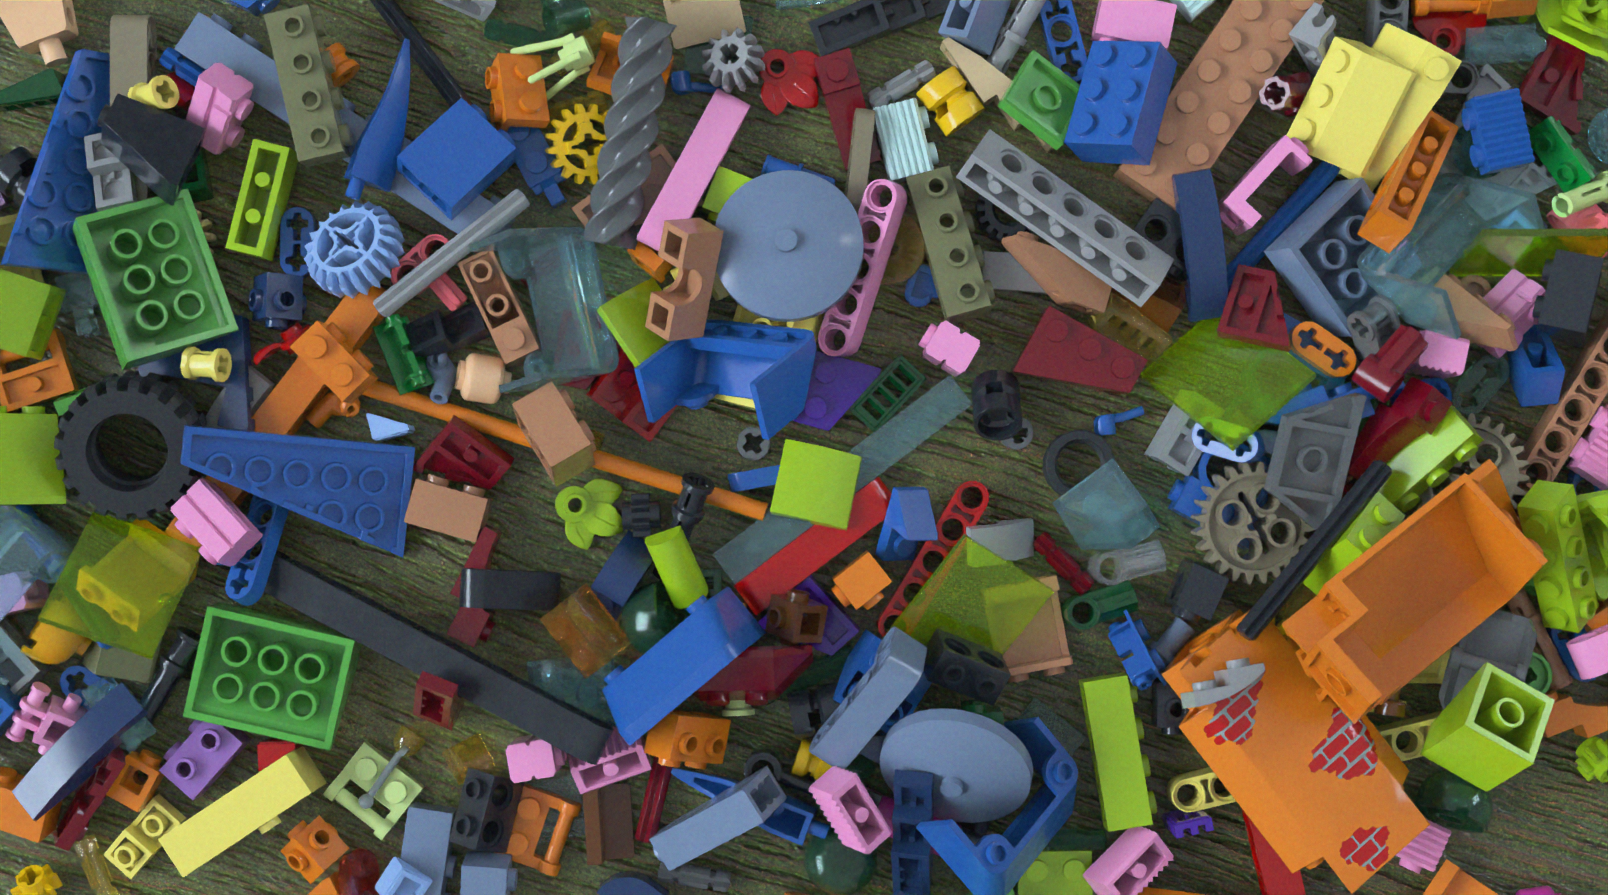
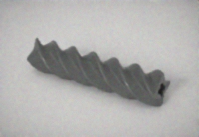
[583,16,677,250]

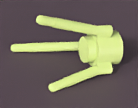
[510,33,596,101]

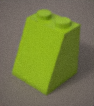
[0,406,66,505]
[1303,492,1405,595]
[1420,662,1555,792]

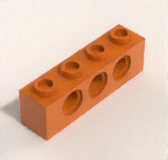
[1357,110,1459,254]

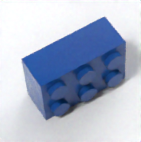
[1064,41,1177,165]

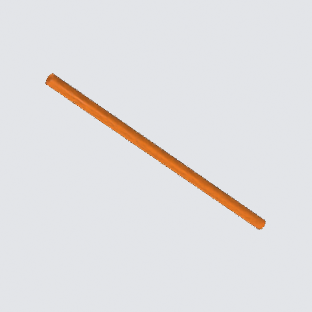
[361,380,769,521]

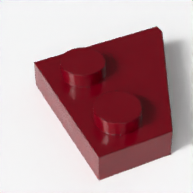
[1519,35,1585,136]
[1217,264,1291,352]
[413,415,515,490]

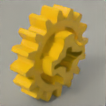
[545,104,608,185]

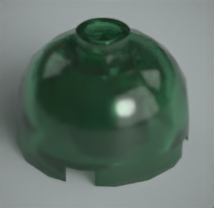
[619,580,685,655]
[1414,770,1493,833]
[804,822,878,895]

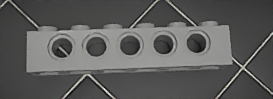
[956,129,1174,307]

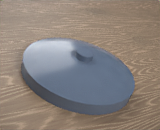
[715,170,864,322]
[879,708,1033,823]

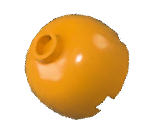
[20,590,93,665]

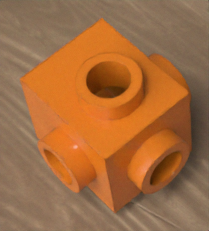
[281,815,350,884]

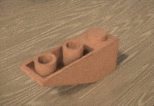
[1001,231,1112,315]
[457,247,545,367]
[1401,267,1519,351]

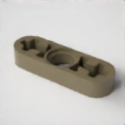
[845,108,875,214]

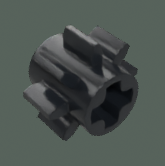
[622,493,661,538]

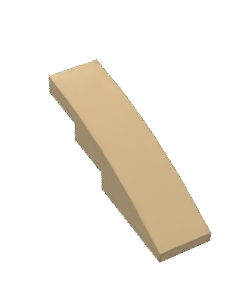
[940,37,1054,153]

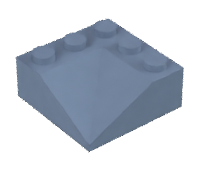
[1264,177,1422,337]

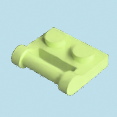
[323,741,425,841]

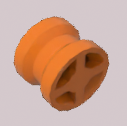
[325,42,360,87]

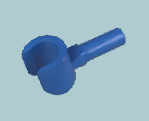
[670,71,723,96]
[1094,406,1144,436]

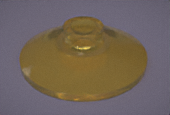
[860,214,925,285]

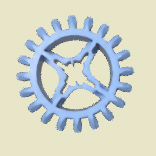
[304,201,405,299]

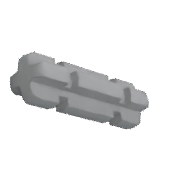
[867,60,936,108]

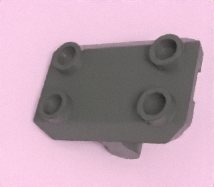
[1439,610,1537,710]

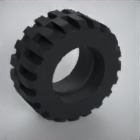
[54,371,207,521]

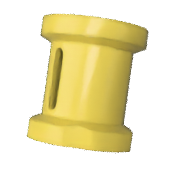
[128,75,179,109]
[180,346,232,382]

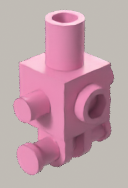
[5,682,87,755]

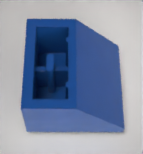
[833,629,932,733]

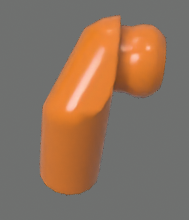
[305,392,360,429]

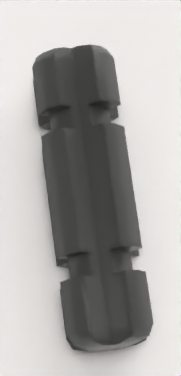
[658,862,731,892]

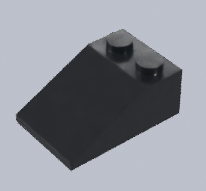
[1532,249,1604,349]

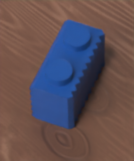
[1461,88,1535,176]

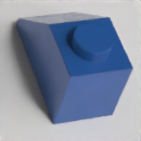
[1507,324,1565,407]

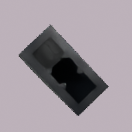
[97,93,205,206]

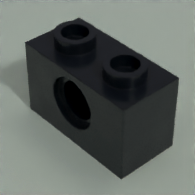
[1164,561,1229,623]

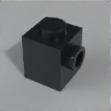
[1151,679,1189,735]

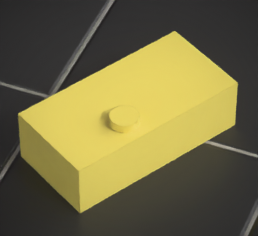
[158,746,327,877]

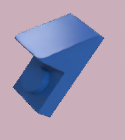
[875,487,938,561]

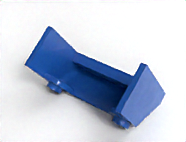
[634,319,817,440]
[602,587,766,746]
[916,717,1078,895]

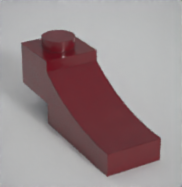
[814,48,881,172]
[1348,377,1453,481]
[447,526,502,647]
[413,671,465,730]

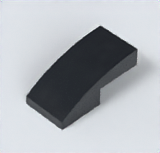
[405,301,491,357]

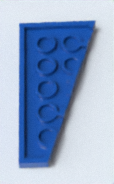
[0,49,110,275]
[180,425,415,558]

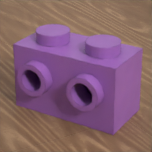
[159,720,252,800]

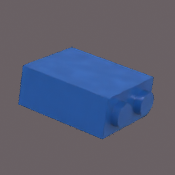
[397,97,516,221]

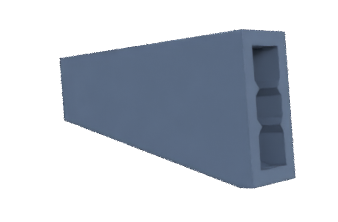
[649,766,787,871]

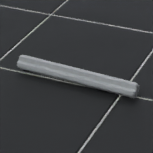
[373,189,530,317]

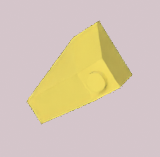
[1339,23,1462,192]

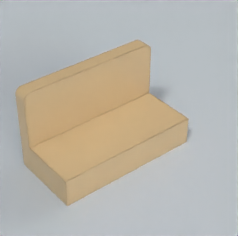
[663,0,746,49]

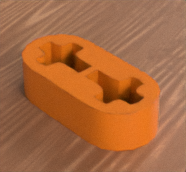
[1288,321,1356,378]

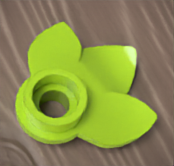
[555,479,623,550]

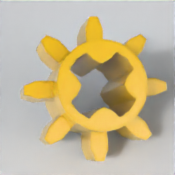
[10,864,63,895]

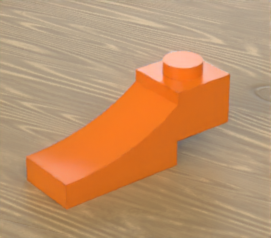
[1543,690,1608,738]

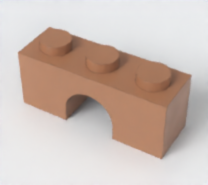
[645,218,724,341]

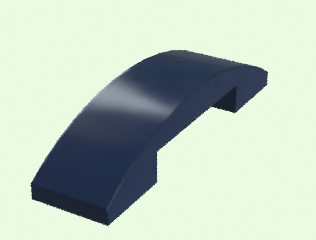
[1172,168,1228,322]

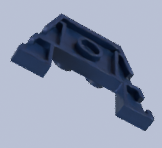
[137,314,255,431]

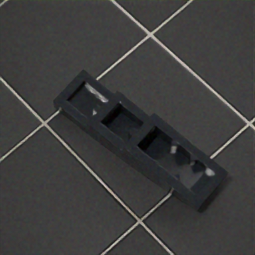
[808,0,950,56]

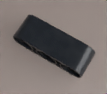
[459,568,561,611]

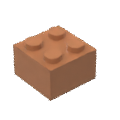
[512,381,597,487]

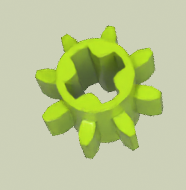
[1575,736,1608,783]

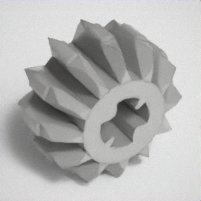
[702,27,765,93]

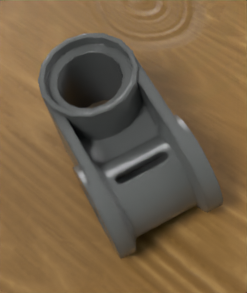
[1347,295,1400,363]

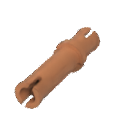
[1507,587,1573,691]

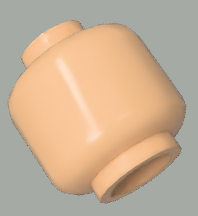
[455,353,512,405]

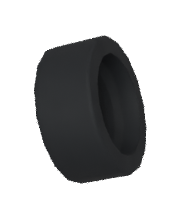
[1042,430,1115,500]

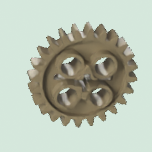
[1417,413,1531,511]
[1190,461,1315,584]

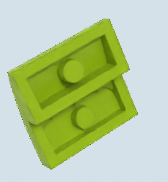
[597,278,670,368]
[770,439,862,530]

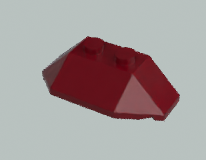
[693,645,813,706]

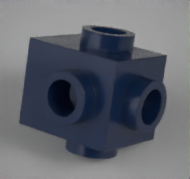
[248,272,307,330]

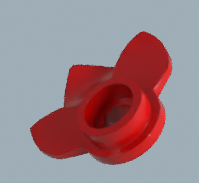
[1412,11,1487,56]
[758,49,819,116]
[253,322,311,365]

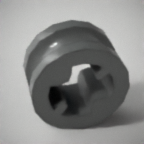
[1001,417,1033,450]

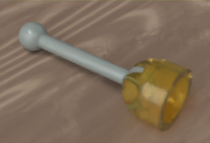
[359,724,427,809]

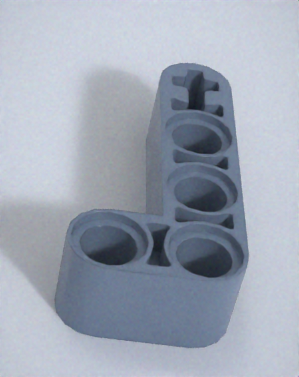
[809,626,927,769]

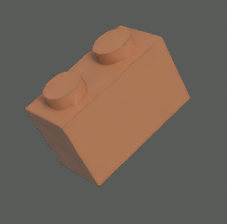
[404,474,493,542]

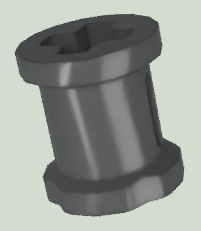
[737,427,770,461]

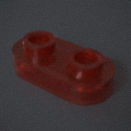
[339,848,379,895]

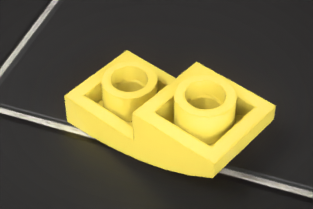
[103,794,187,879]

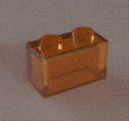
[540,583,632,679]

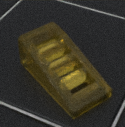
[1089,291,1172,367]

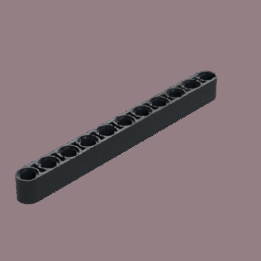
[250,546,614,765]

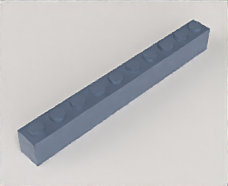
[174,12,516,252]

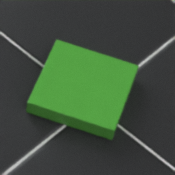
[997,50,1080,151]

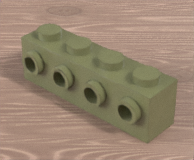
[264,4,353,167]
[906,166,996,324]

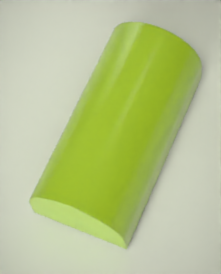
[645,525,708,609]

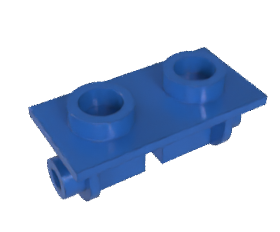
[1108,610,1167,690]

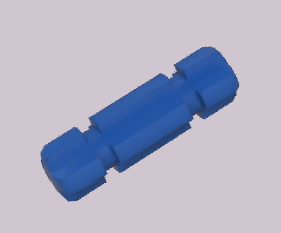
[159,47,205,87]

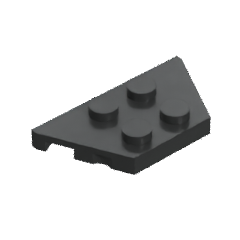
[1264,392,1367,530]

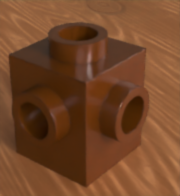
[765,589,828,646]

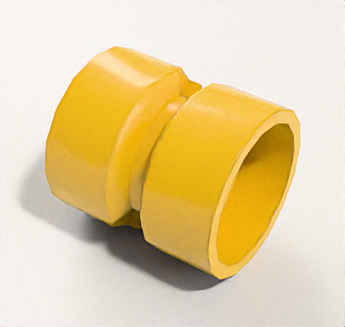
[916,66,986,137]

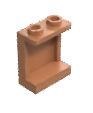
[980,574,1073,683]

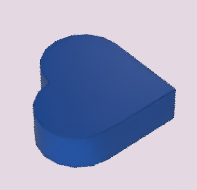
[904,261,939,308]

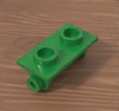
[1528,116,1596,193]
[372,314,435,395]

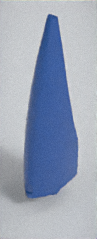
[344,38,411,201]
[671,767,830,846]

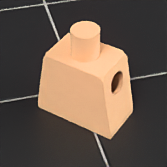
[0,0,79,67]

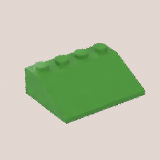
[72,188,239,371]
[183,602,362,751]

